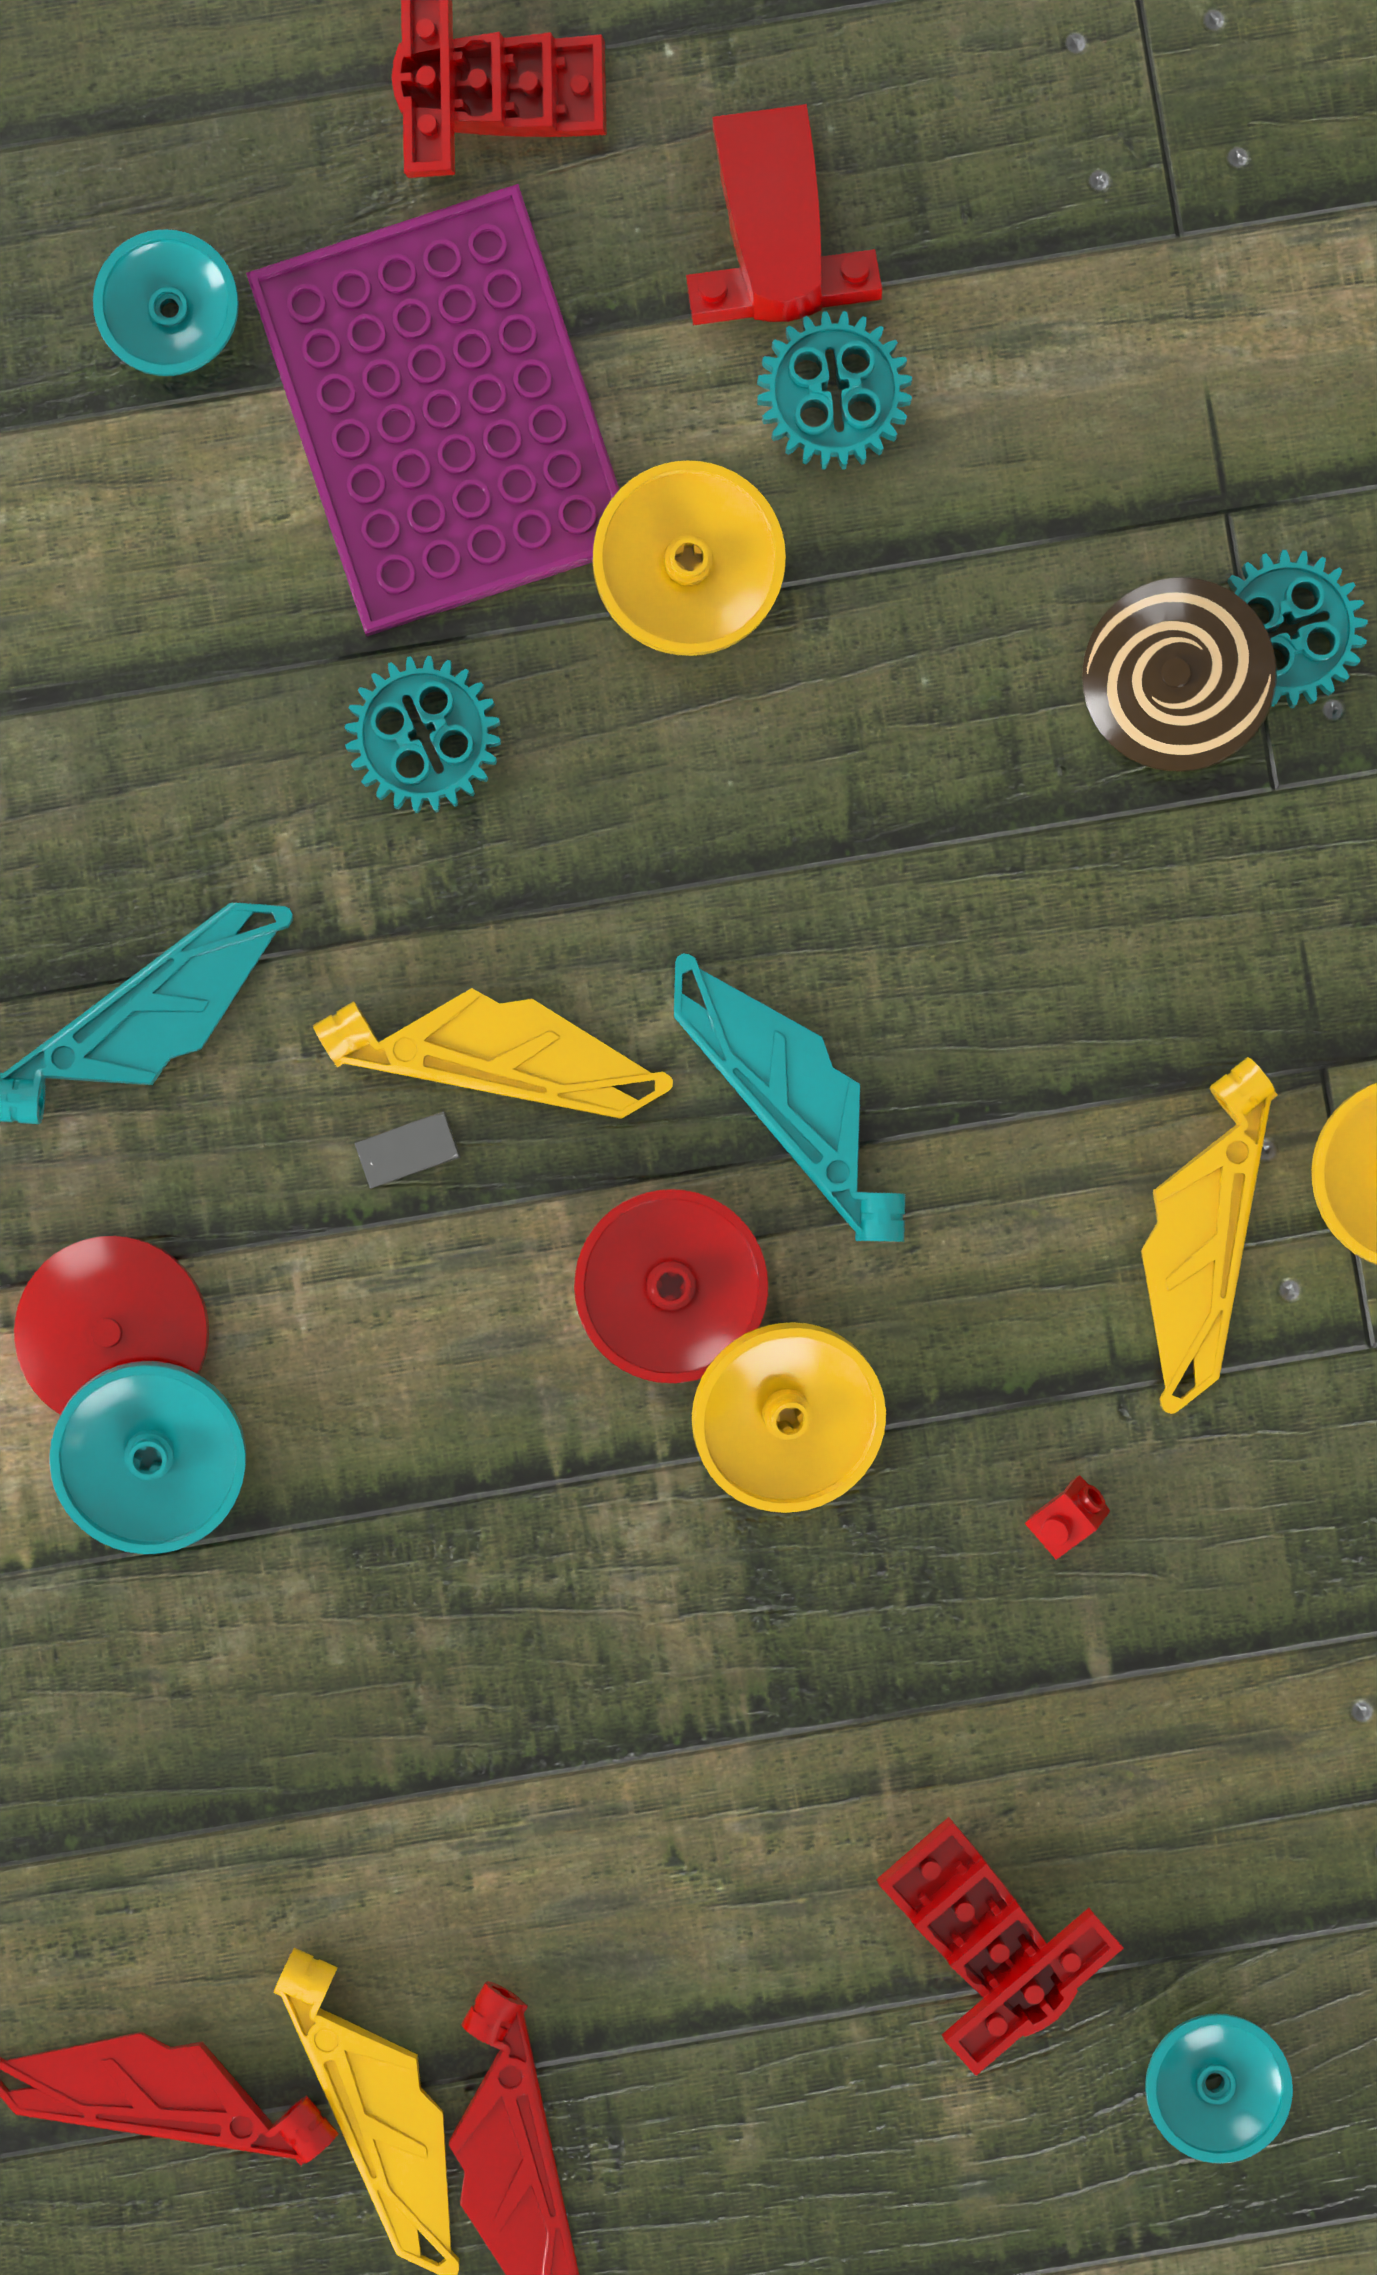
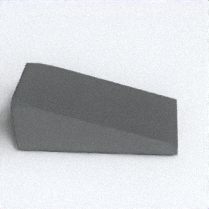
[354,1111,461,1189]

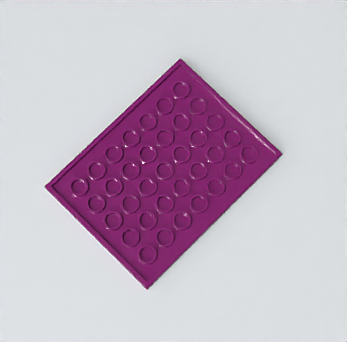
[246,184,620,636]

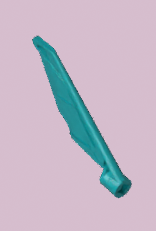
[0,903,294,1124]
[674,953,905,1242]

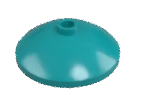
[93,229,239,376]
[1145,2013,1293,2163]

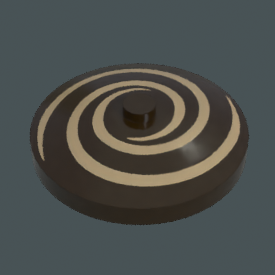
[1082,577,1277,772]

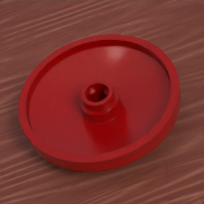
[574,1189,768,1383]
[14,1236,209,1415]

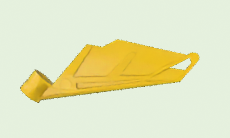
[313,988,673,1119]
[1141,1057,1278,1414]
[273,1947,460,2275]

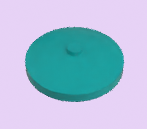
[49,1361,246,1554]

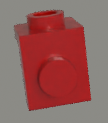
[1025,1475,1110,1560]

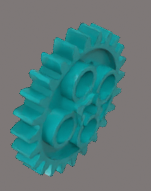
[757,311,912,470]
[1227,550,1368,708]
[345,656,501,813]

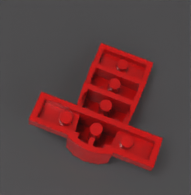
[392,0,607,178]
[686,104,882,325]
[876,1817,1124,2076]

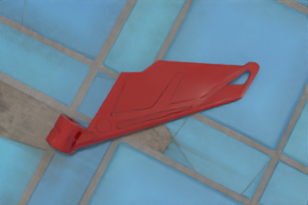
[449,1981,579,2275]
[0,2032,339,2166]

